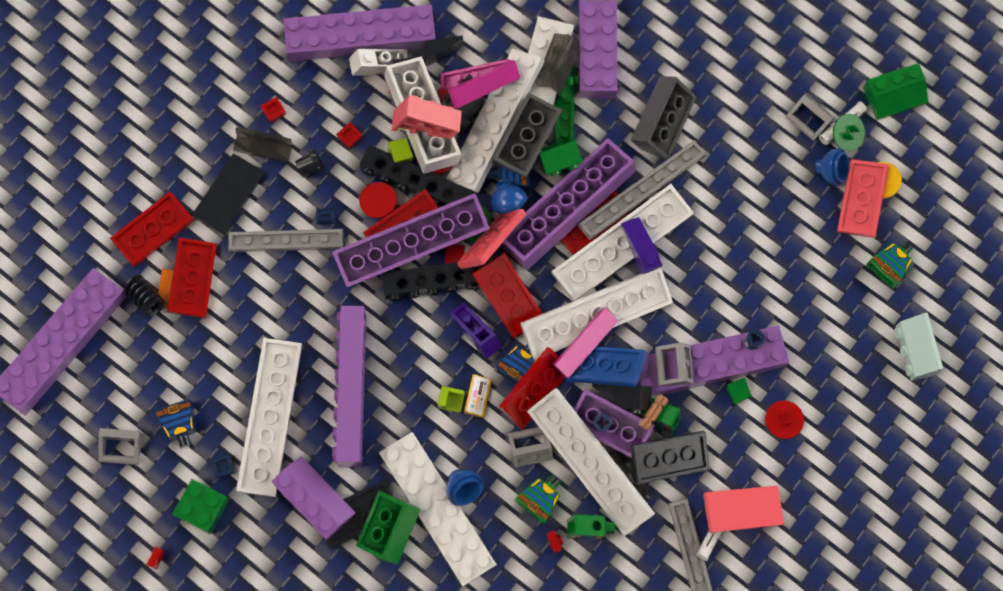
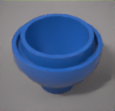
[815,148,849,186]
[490,180,528,214]
[446,469,484,506]

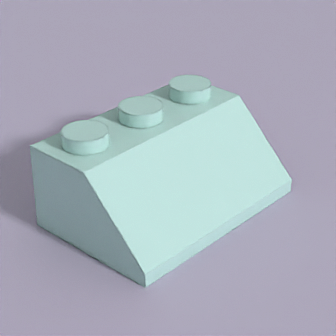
[895,312,943,381]

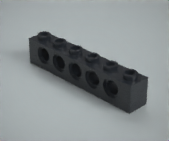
[359,144,472,207]
[382,256,496,301]

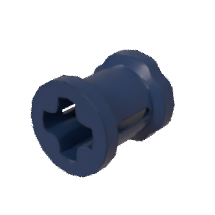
[316,207,336,224]
[744,329,765,350]
[593,413,612,431]

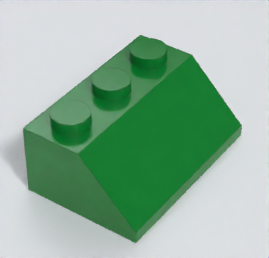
[863,63,928,121]
[356,491,421,564]

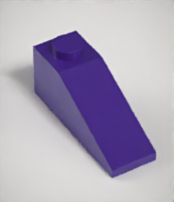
[621,217,663,274]
[449,302,502,359]

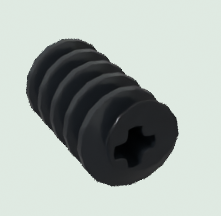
[124,274,165,316]

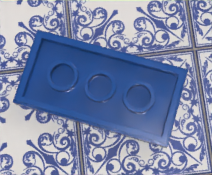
[564,346,647,387]

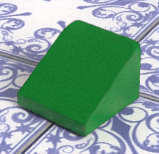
[726,377,752,405]

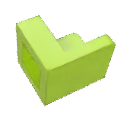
[387,138,413,163]
[438,386,465,413]

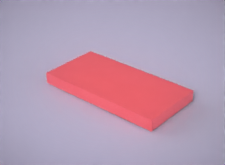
[837,159,889,238]
[458,209,526,269]
[703,485,784,533]

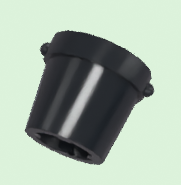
[295,149,325,178]

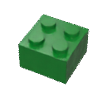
[538,138,583,176]
[172,479,229,535]

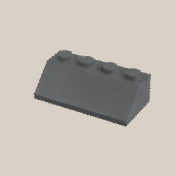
[631,76,697,160]
[492,92,562,177]

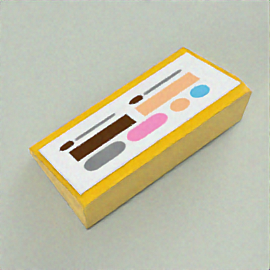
[464,374,492,418]

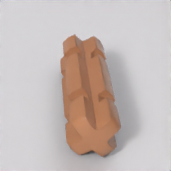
[639,395,668,430]

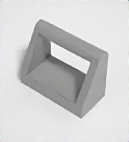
[786,94,835,141]
[655,342,694,386]
[507,427,553,468]
[99,428,143,465]

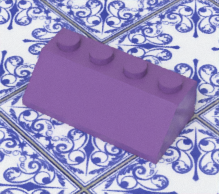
[574,389,655,458]
[271,456,356,541]

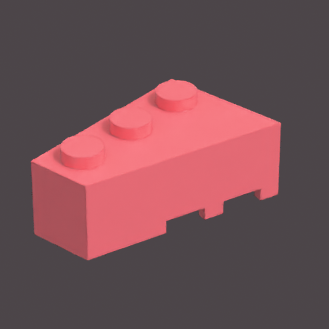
[391,95,461,139]

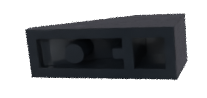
[592,384,652,414]

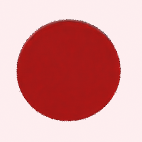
[359,182,397,218]
[765,400,804,439]

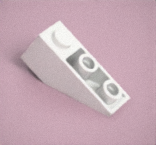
[349,49,409,76]

